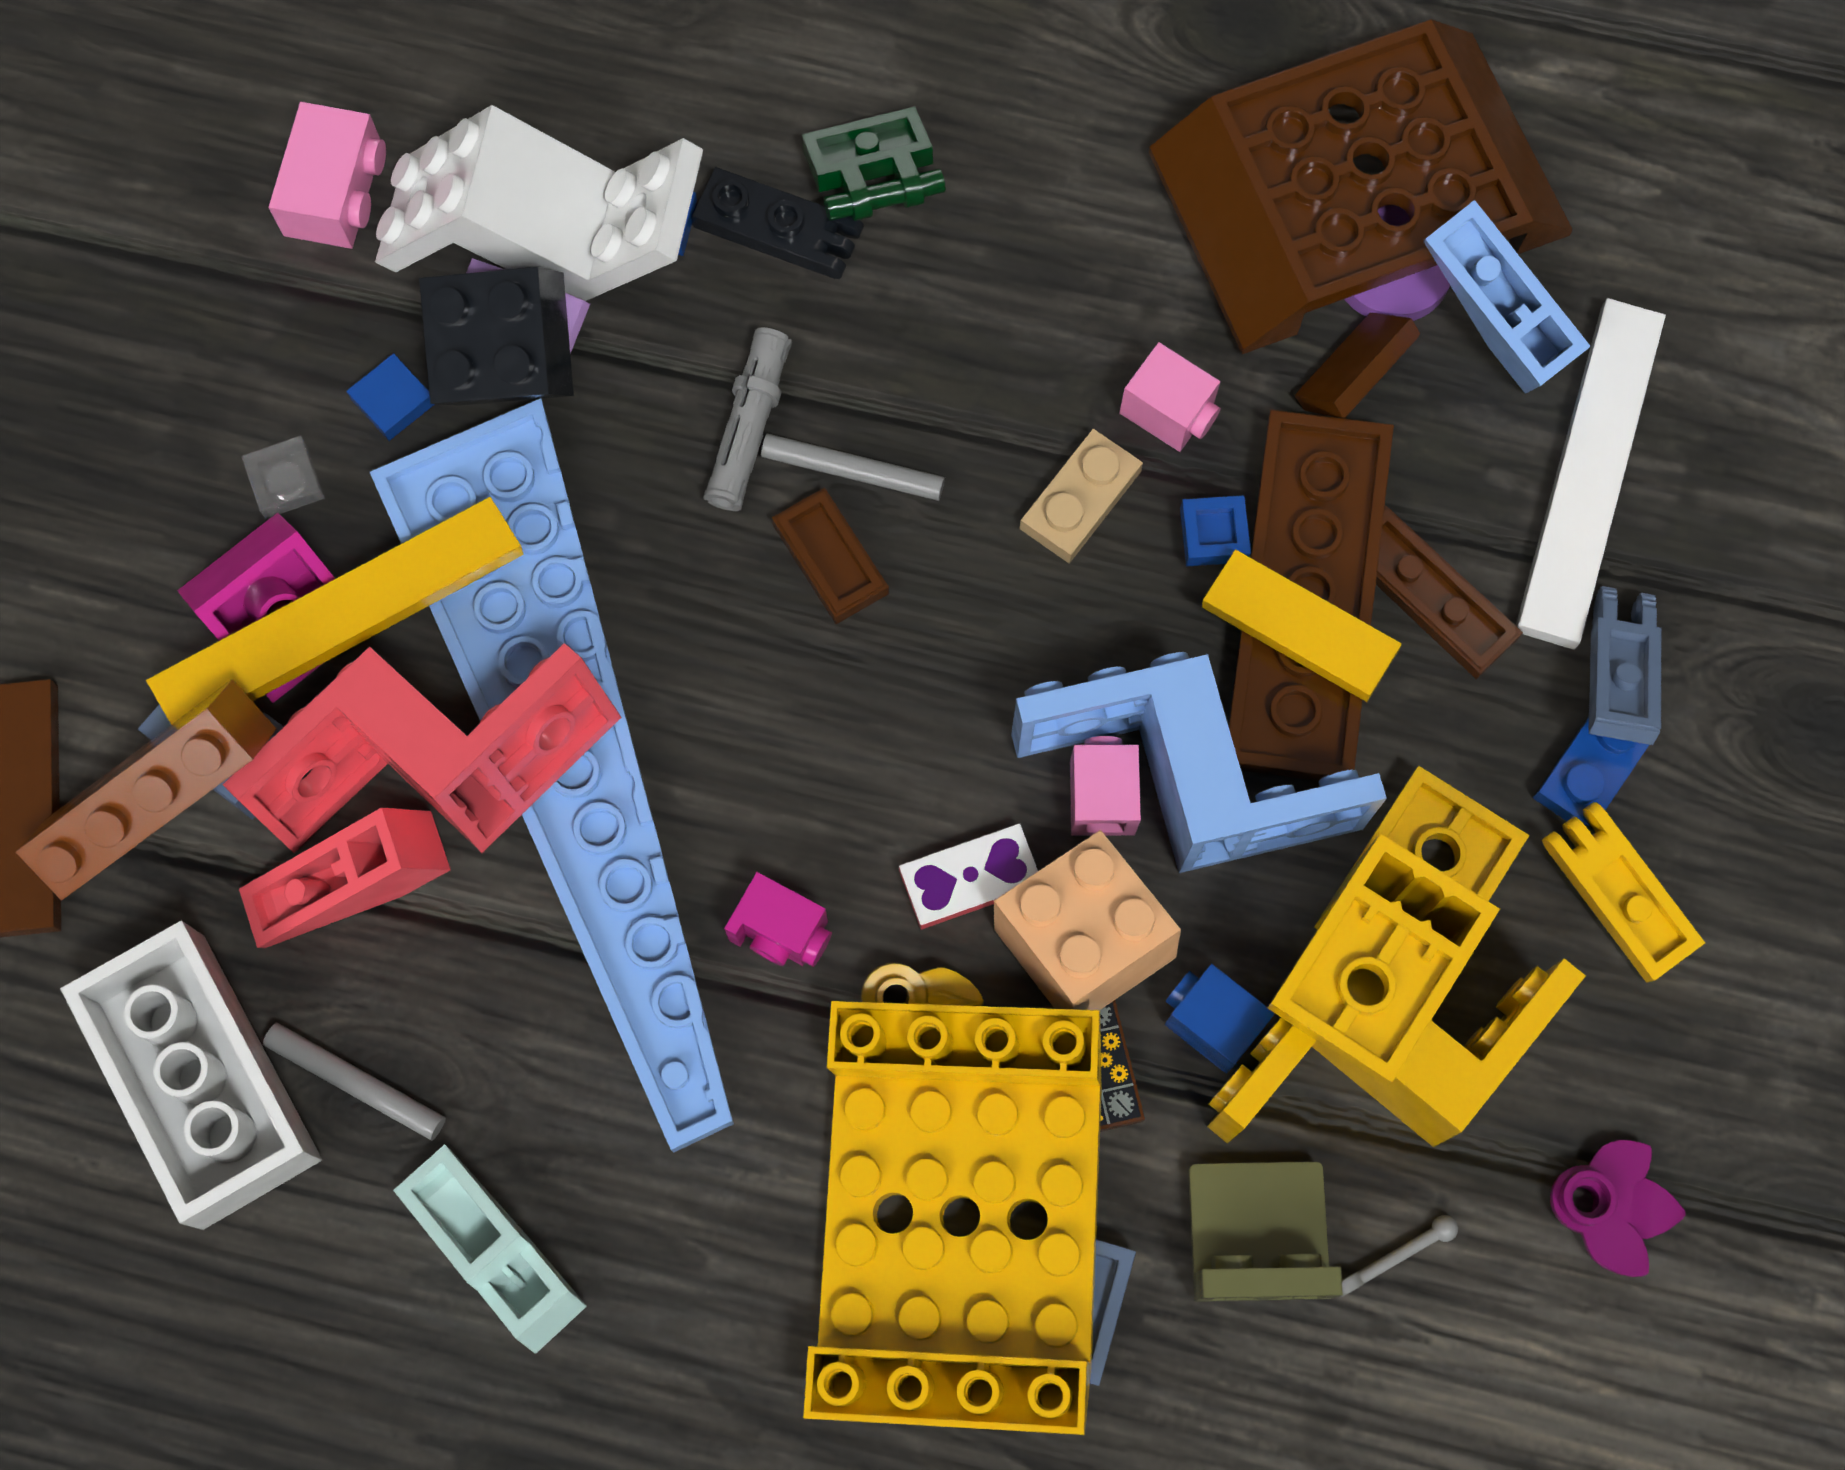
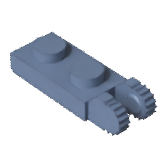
[1589,586,1661,745]

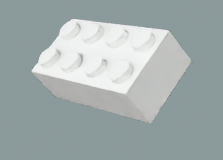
[60,920,322,1230]

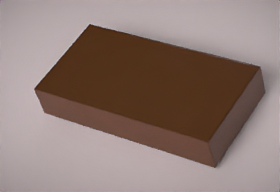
[1294,313,1420,418]
[772,488,889,624]

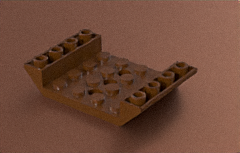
[1149,19,1573,354]

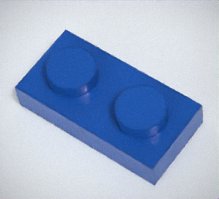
[1533,716,1649,831]

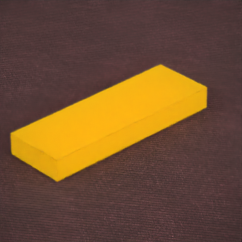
[1202,549,1402,702]

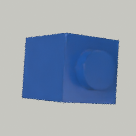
[1165,963,1275,1074]

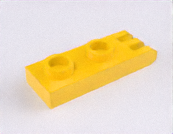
[1542,802,1705,983]

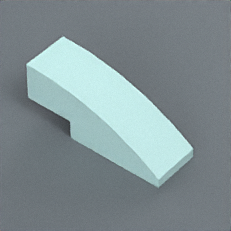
[393,1144,587,1354]

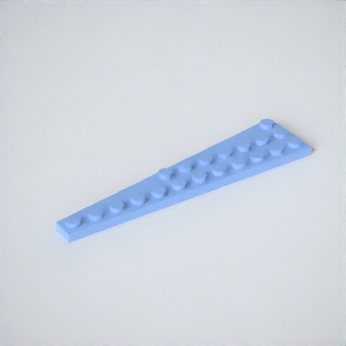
[370,398,734,1153]

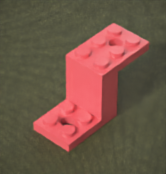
[222,643,622,853]

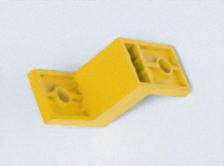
[1268,765,1530,1086]
[1207,958,1586,1147]

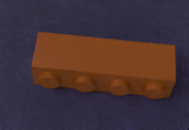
[16,679,277,901]

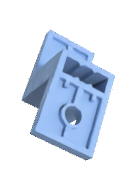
[1011,652,1387,873]

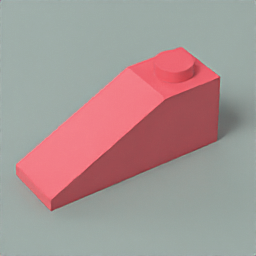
[239,807,451,948]

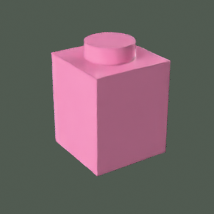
[1119,342,1221,452]
[1070,736,1141,836]

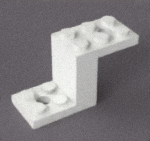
[375,105,703,301]

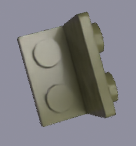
[1188,1162,1343,1302]

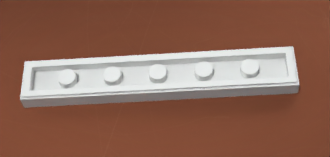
[1516,298,1666,650]

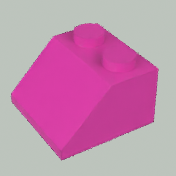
[177,512,335,703]

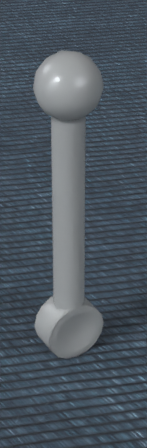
[1340,1215,1458,1297]

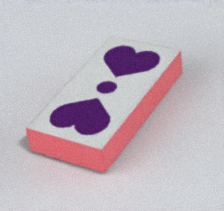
[899,824,1038,930]

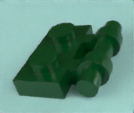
[801,106,946,221]

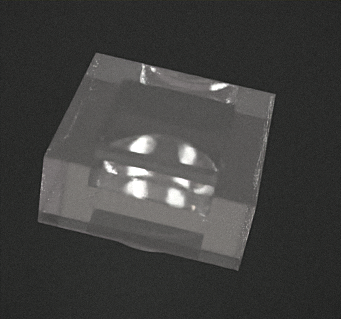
[241,436,325,519]

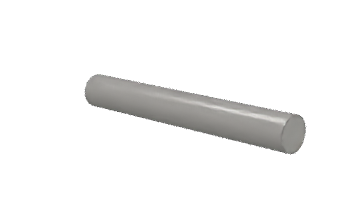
[761,433,945,501]
[263,1023,446,1141]

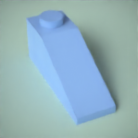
[1423,200,1591,394]

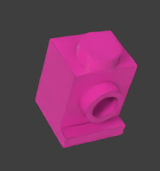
[724,872,832,967]

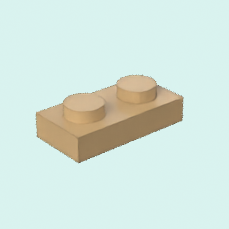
[1020,429,1143,564]

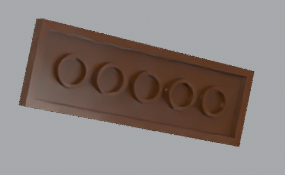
[1229,410,1394,781]

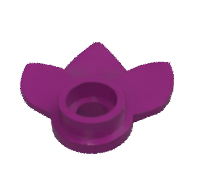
[1550,1140,1685,1277]

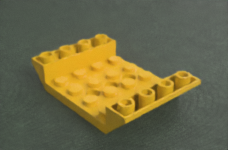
[803,1001,1102,1435]

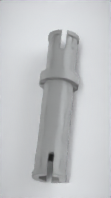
[703,327,792,511]

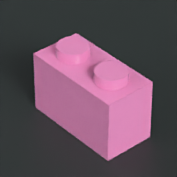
[268,102,386,249]

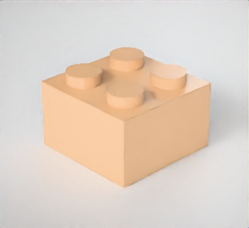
[994,830,1181,1010]

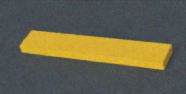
[146,497,524,725]

